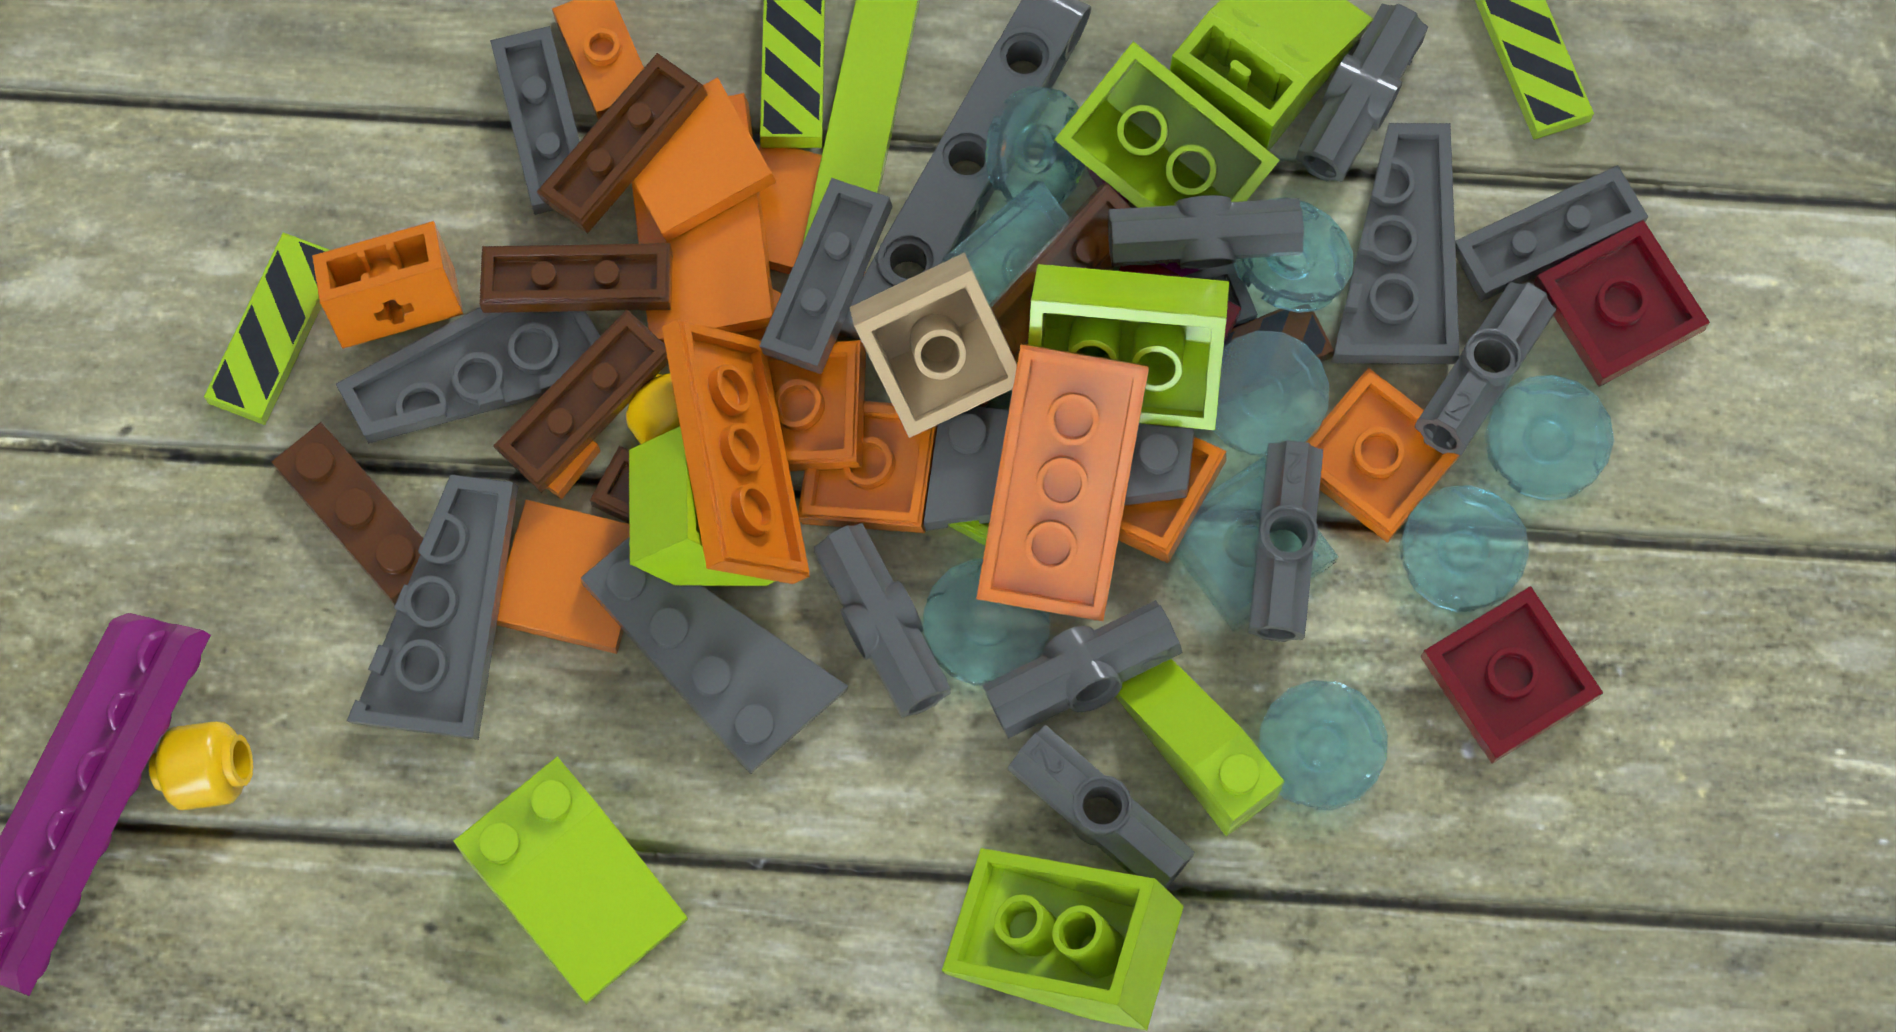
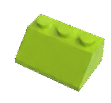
[1054,41,1280,208]
[1028,264,1229,430]

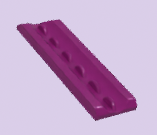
[0,613,211,996]

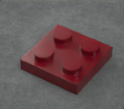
[1534,220,1710,387]
[1420,586,1603,764]

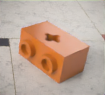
[312,221,463,349]

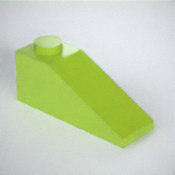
[1115,659,1285,837]

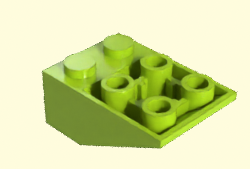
[1170,0,1373,151]

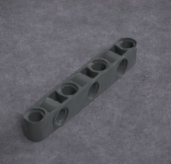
[839,0,1091,342]

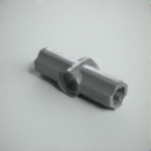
[1296,3,1428,182]
[1108,195,1304,269]
[1415,281,1556,456]
[1248,440,1323,642]
[814,523,951,718]
[982,600,1183,739]
[1008,725,1195,889]

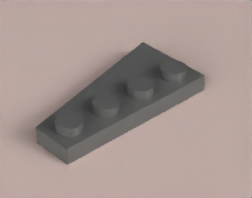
[1331,123,1460,364]
[336,307,600,444]
[924,406,1194,531]
[347,475,518,740]
[581,537,848,775]

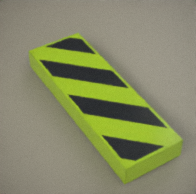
[760,0,825,148]
[1475,0,1594,140]
[204,232,330,425]

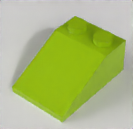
[454,756,688,1005]
[942,848,1184,1031]

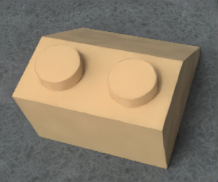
[849,252,1017,438]

